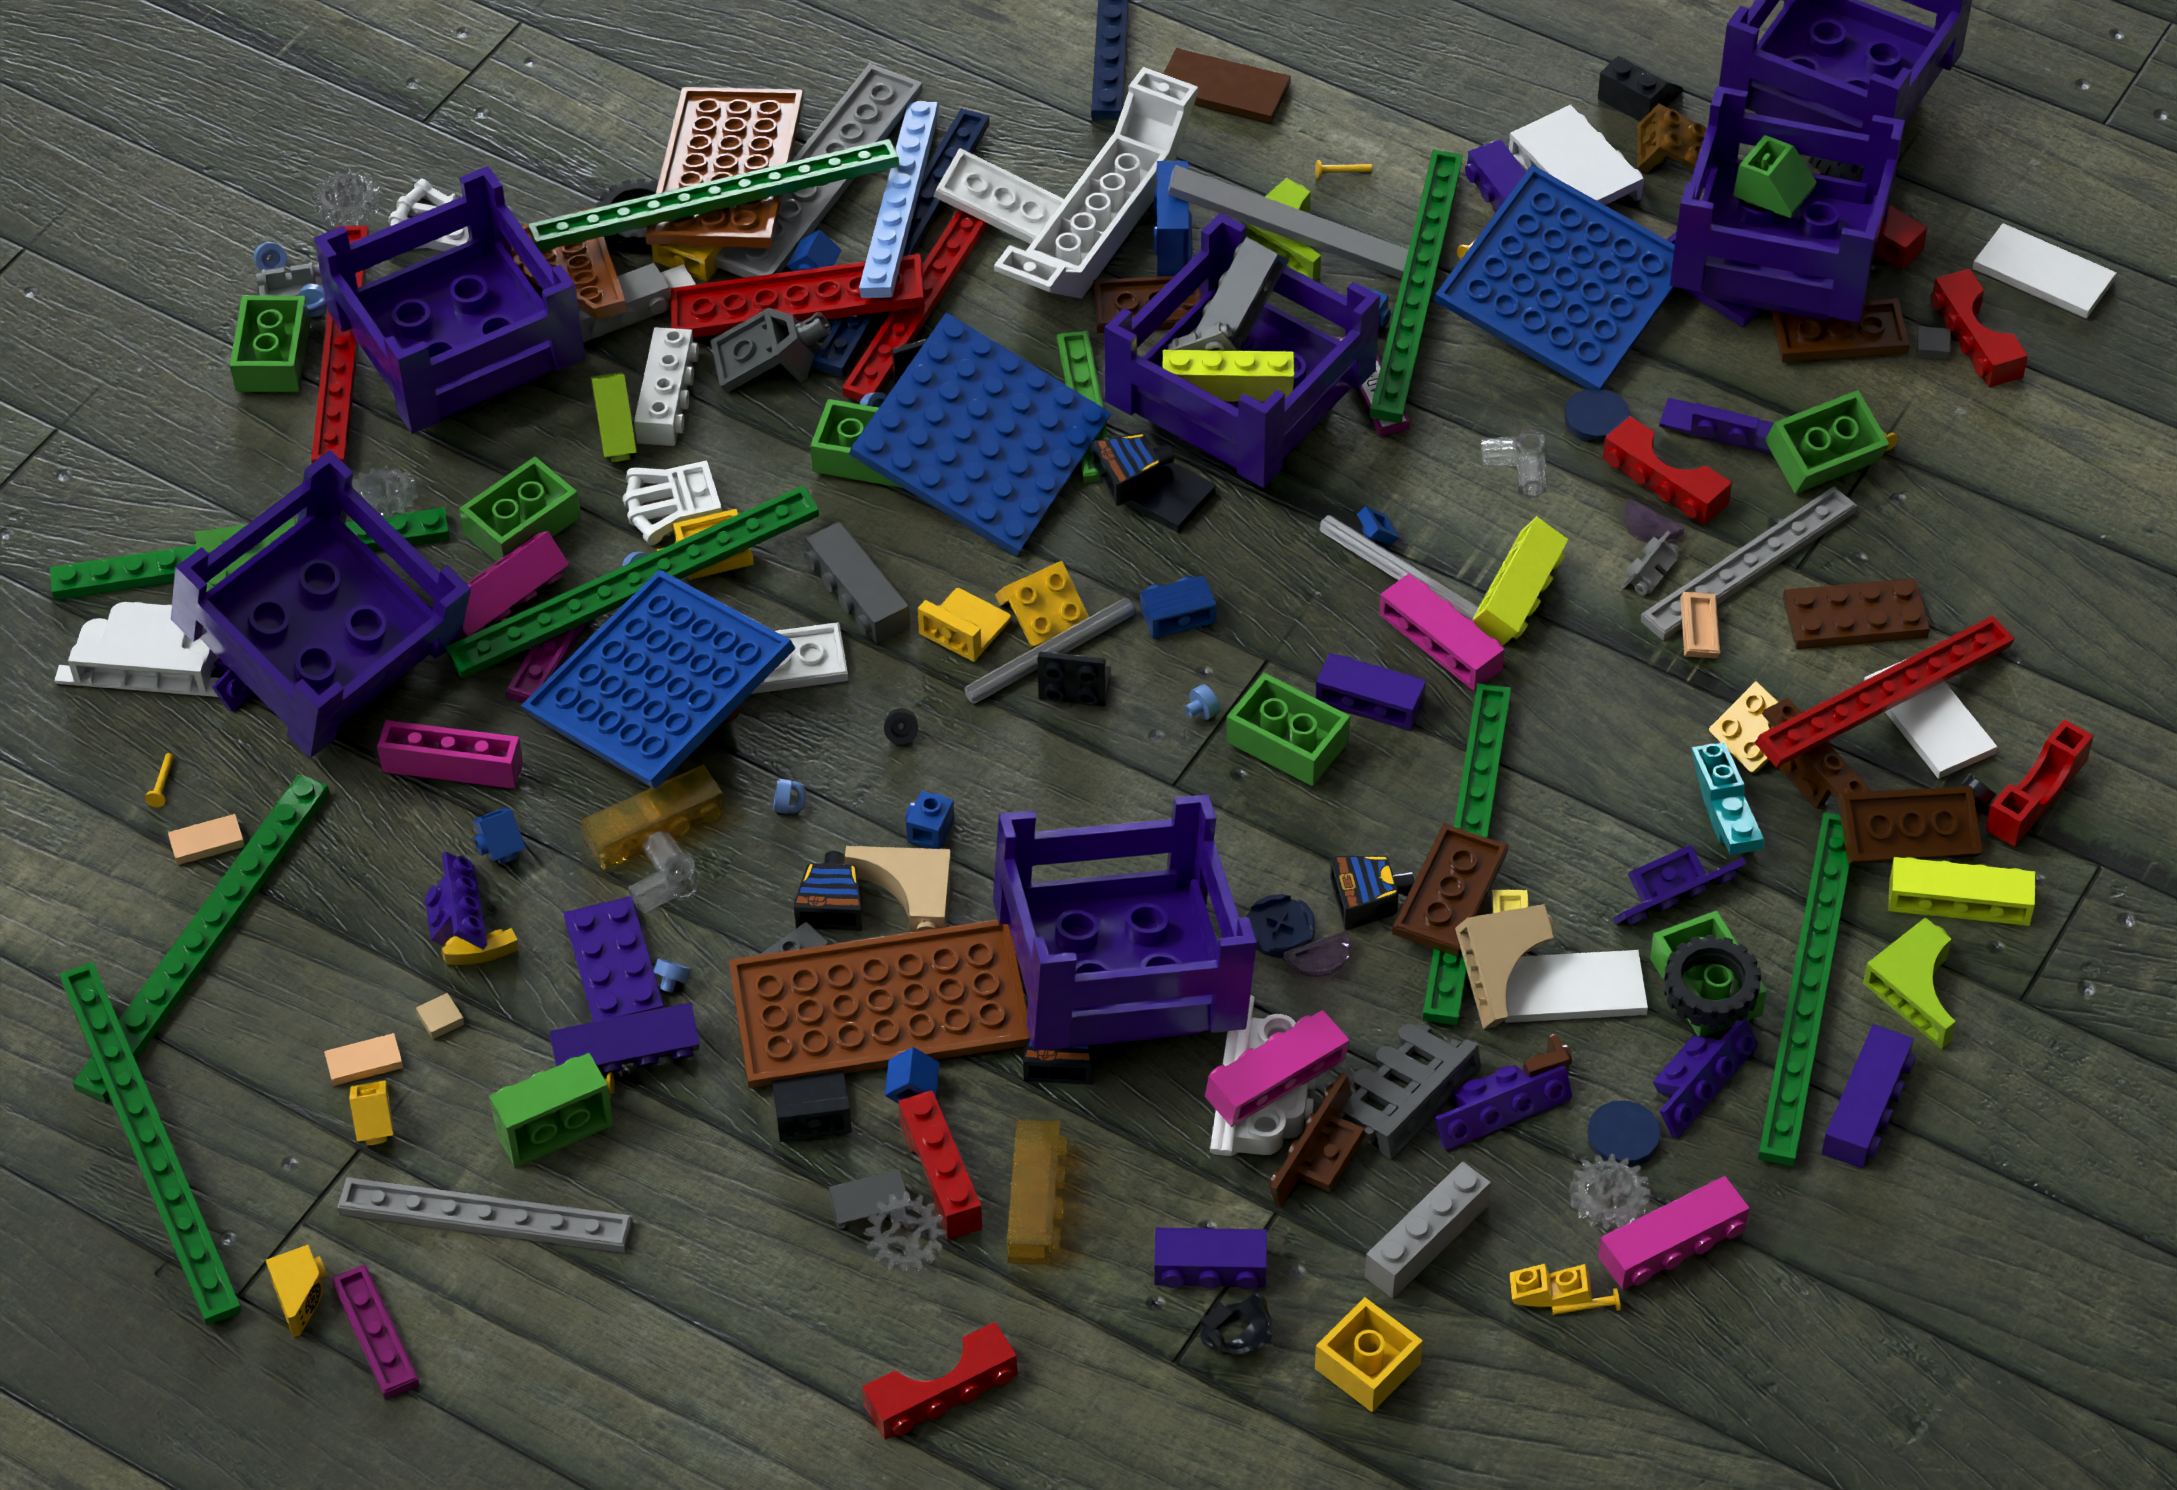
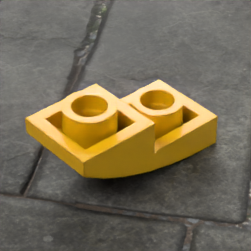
[442,928,519,965]
[1510,1264,1592,1307]

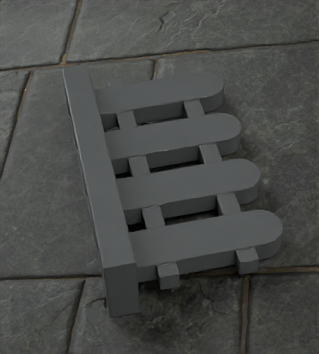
[1338,1024,1481,1160]

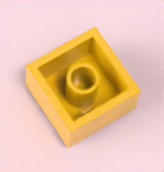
[1315,1297,1423,1413]

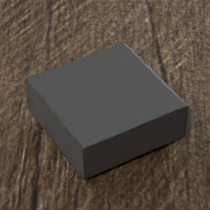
[1917,326,1951,360]

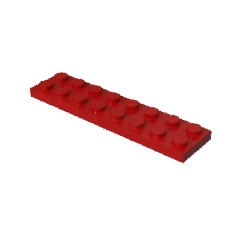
[671,254,925,338]

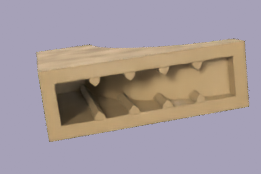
[845,846,952,932]
[1455,904,1554,1029]

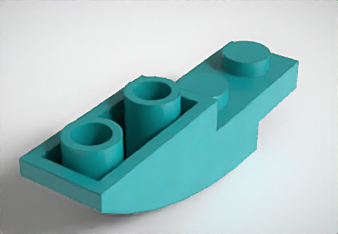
[1691,742,1764,855]

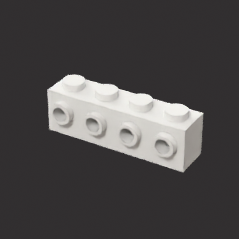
[634,327,699,446]

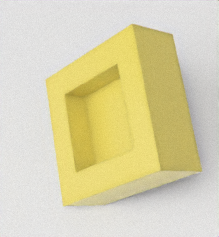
[1491,890,1528,913]

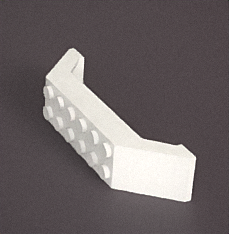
[994,67,1198,299]

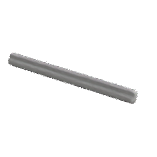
[1319,515,1479,620]
[964,598,1135,704]

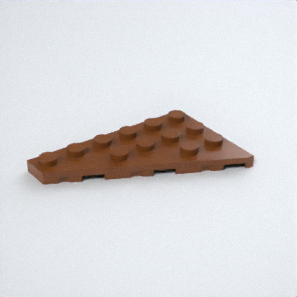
[512,208,628,319]

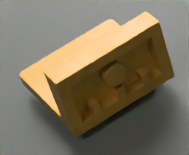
[1637,103,1707,173]

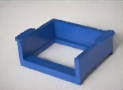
[1154,161,1192,277]

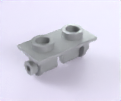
[256,262,323,296]
[1167,322,1237,351]
[1621,531,1679,596]

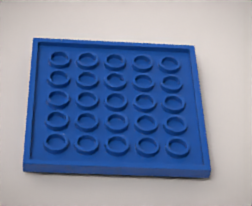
[1434,165,1675,390]
[849,312,1111,557]
[521,569,795,789]

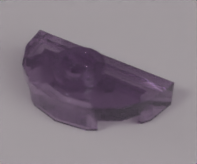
[1623,498,1684,543]
[1283,930,1351,977]

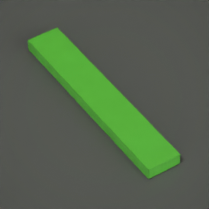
[1057,330,1109,483]

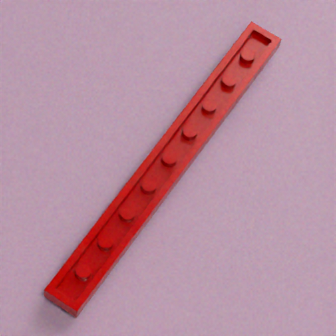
[842,209,989,402]
[311,225,369,465]
[1755,615,2015,768]

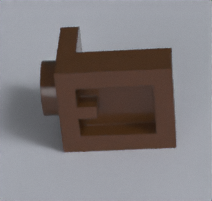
[1523,1033,1572,1077]

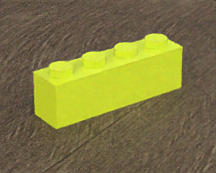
[1162,350,1294,402]
[1472,516,1568,646]
[1888,857,2035,926]

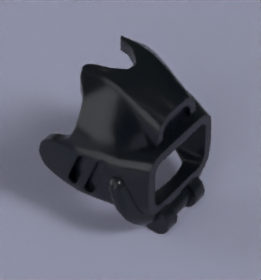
[1200,1292,1273,1357]

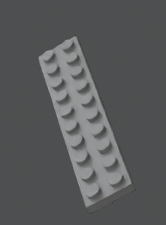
[714,63,923,278]

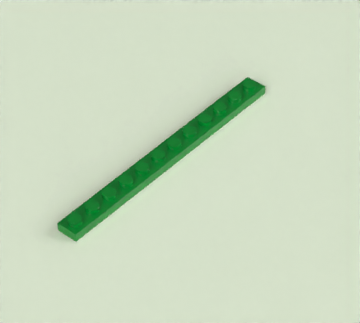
[528,139,899,251]
[1369,149,1463,423]
[446,485,819,679]
[50,507,450,600]
[1422,683,1511,1026]
[73,774,329,1103]
[1758,812,1850,1167]
[59,962,242,1326]

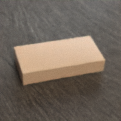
[1680,592,1720,659]
[168,814,245,865]
[324,1033,403,1086]

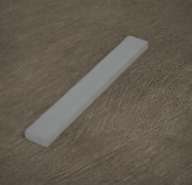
[1167,165,1409,279]
[1641,486,1857,641]
[337,1177,633,1253]

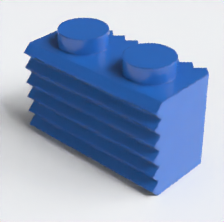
[1140,575,1216,639]

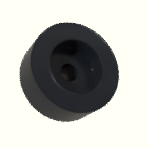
[884,708,918,745]
[1961,773,1997,805]

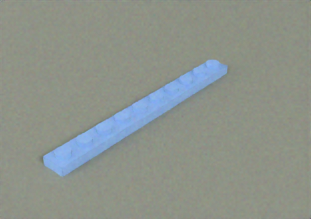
[859,101,939,298]

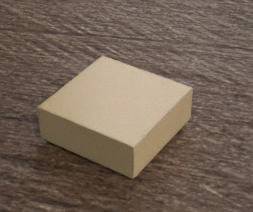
[416,993,465,1040]

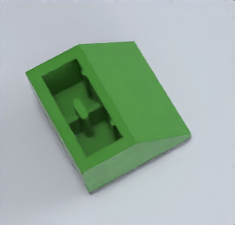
[1733,135,1817,218]

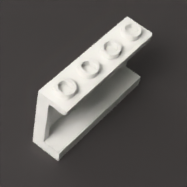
[1509,105,1644,205]

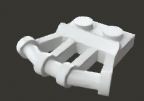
[388,179,470,251]
[622,460,722,546]

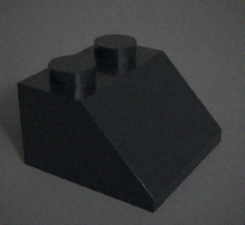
[1598,56,1683,121]

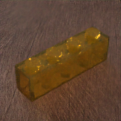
[580,764,725,870]
[1007,1119,1067,1265]

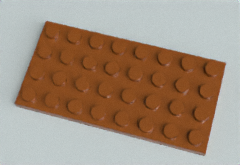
[645,87,804,249]
[729,919,1030,1088]

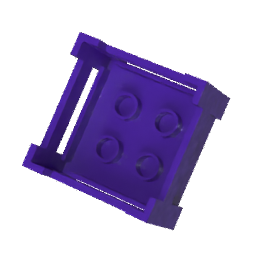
[1719,0,1972,135]
[1669,86,1905,323]
[314,166,586,434]
[1104,213,1380,488]
[171,450,471,759]
[993,794,1257,1051]

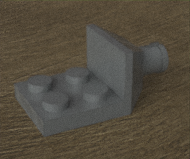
[710,308,832,393]

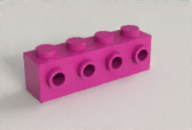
[460,531,569,639]
[1379,573,1505,691]
[377,720,523,789]
[1205,1010,1350,1127]
[1598,1176,1750,1290]

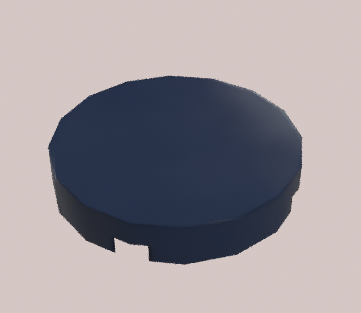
[1565,388,1630,443]
[1246,894,1316,958]
[1587,1100,1661,1167]

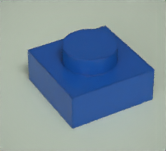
[1357,506,1399,546]

